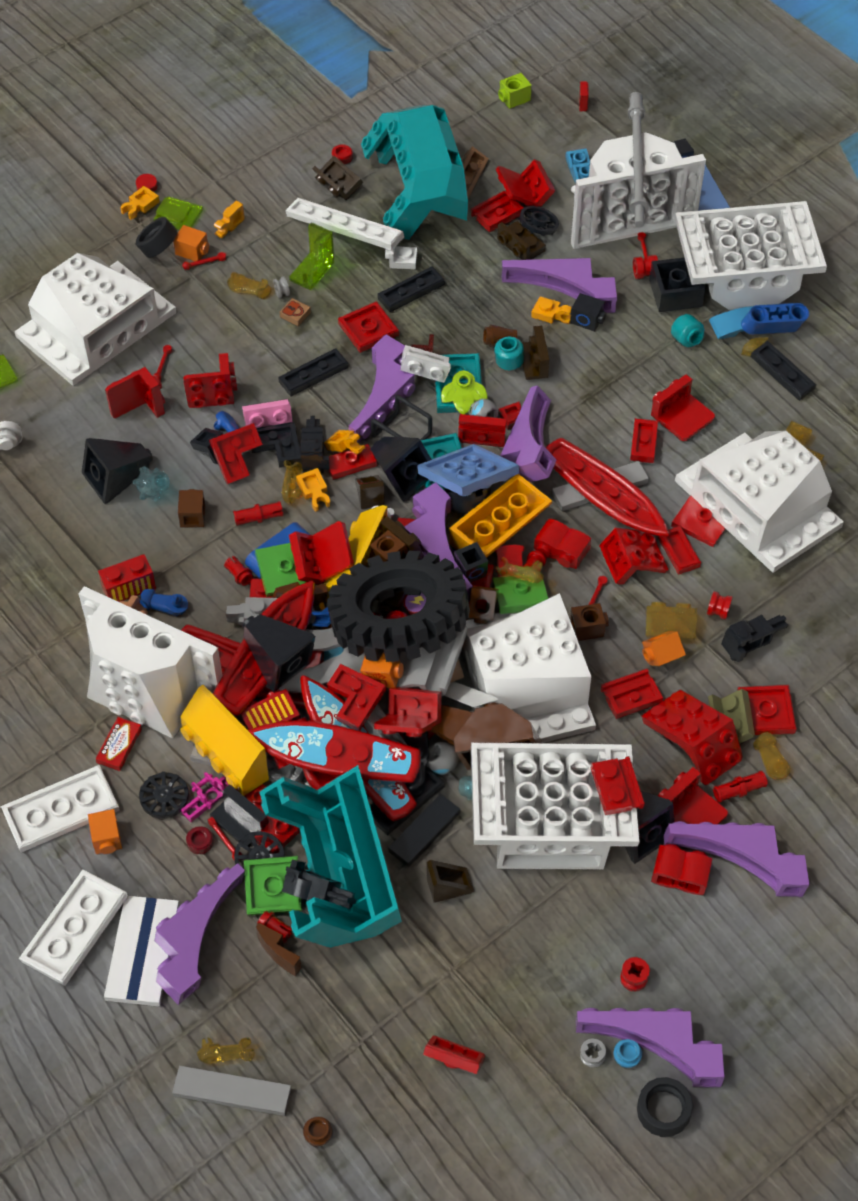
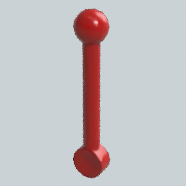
[637,232,648,258]
[182,252,226,270]
[153,345,172,380]
[588,576,608,605]
[207,817,242,860]

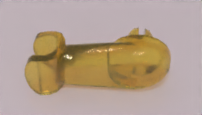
[227,272,271,300]
[282,460,304,504]
[495,557,544,583]
[753,732,790,780]
[197,1037,255,1064]

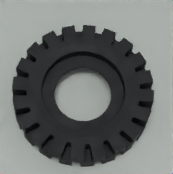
[327,551,470,662]

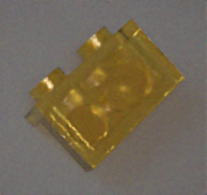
[645,602,697,639]

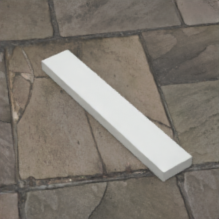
[286,198,404,250]

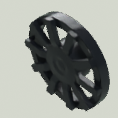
[519,206,559,236]
[139,771,189,819]
[234,831,285,877]

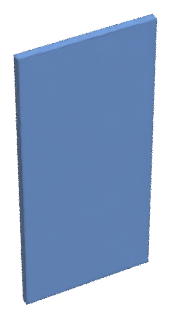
[698,165,730,211]

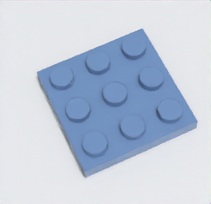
[418,444,519,496]

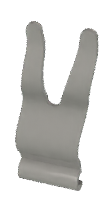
[265,626,468,696]

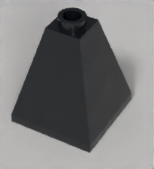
[370,437,432,502]
[81,438,153,504]
[242,614,316,692]
[624,790,675,864]

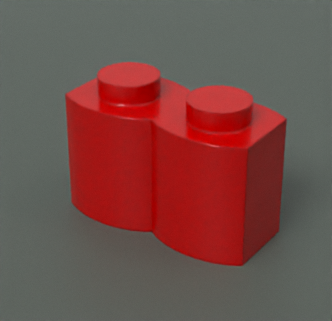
[534,519,591,569]
[651,844,712,895]

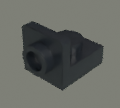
[190,428,223,464]

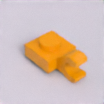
[531,296,572,324]
[324,430,365,454]

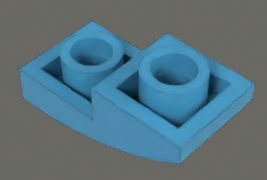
[565,148,590,183]
[709,306,752,339]

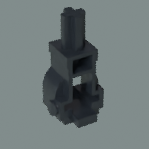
[300,415,330,474]
[721,614,788,662]
[282,860,357,909]

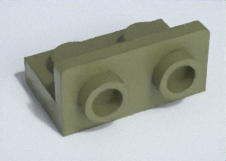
[708,689,755,744]

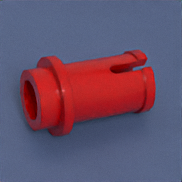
[523,550,546,577]
[224,556,253,586]
[257,911,293,943]

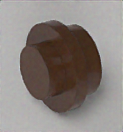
[303,1117,332,1146]

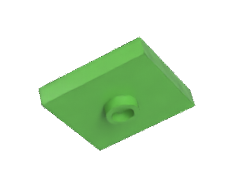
[255,543,306,597]
[493,573,548,614]
[244,856,302,916]

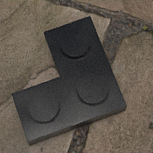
[251,422,302,468]

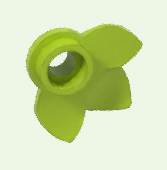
[441,370,487,415]

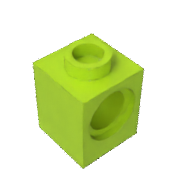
[498,73,532,109]

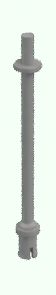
[628,92,650,227]

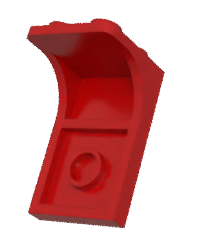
[641,690,743,785]

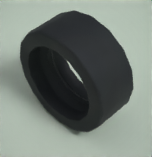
[135,217,178,258]
[637,1077,693,1137]

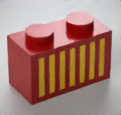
[98,554,156,602]
[241,688,301,730]

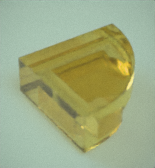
[741,337,768,357]

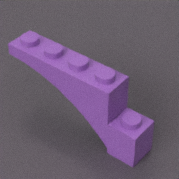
[501,258,617,313]
[349,334,415,443]
[500,385,556,482]
[405,482,473,602]
[664,821,809,897]
[154,863,245,1005]
[576,1008,724,1087]

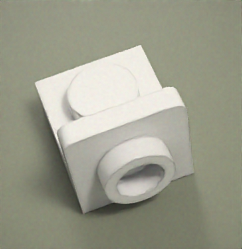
[385,246,417,270]

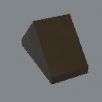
[355,475,385,509]
[427,860,474,903]

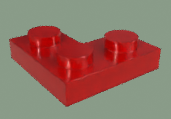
[209,423,263,484]
[327,664,386,731]

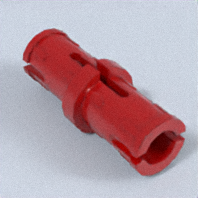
[233,501,283,526]
[713,771,768,803]

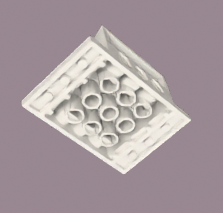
[571,133,706,249]
[675,201,827,311]
[14,253,176,386]
[675,431,844,573]
[79,586,223,738]
[461,593,596,743]
[471,743,639,869]

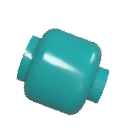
[671,314,705,348]
[494,337,525,371]

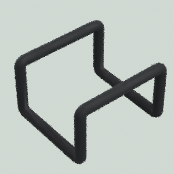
[371,395,433,440]

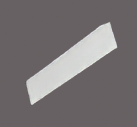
[445,682,498,707]

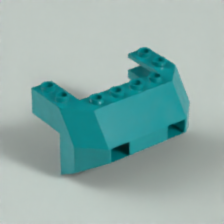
[361,105,468,240]
[260,765,402,948]

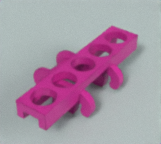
[181,772,229,822]

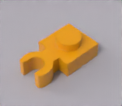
[120,186,160,220]
[214,200,245,238]
[296,468,330,512]

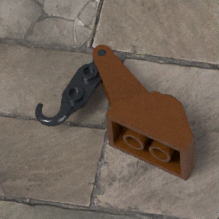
[403,703,542,792]

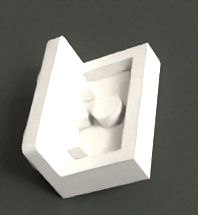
[400,345,451,383]

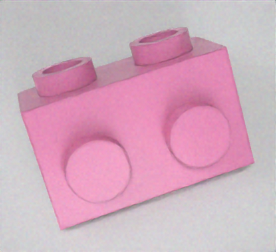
[242,399,292,428]

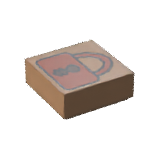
[279,298,311,326]

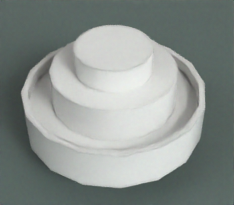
[0,421,23,450]

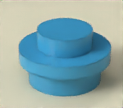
[613,1039,642,1068]

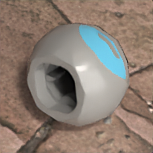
[468,398,498,418]
[427,742,459,775]

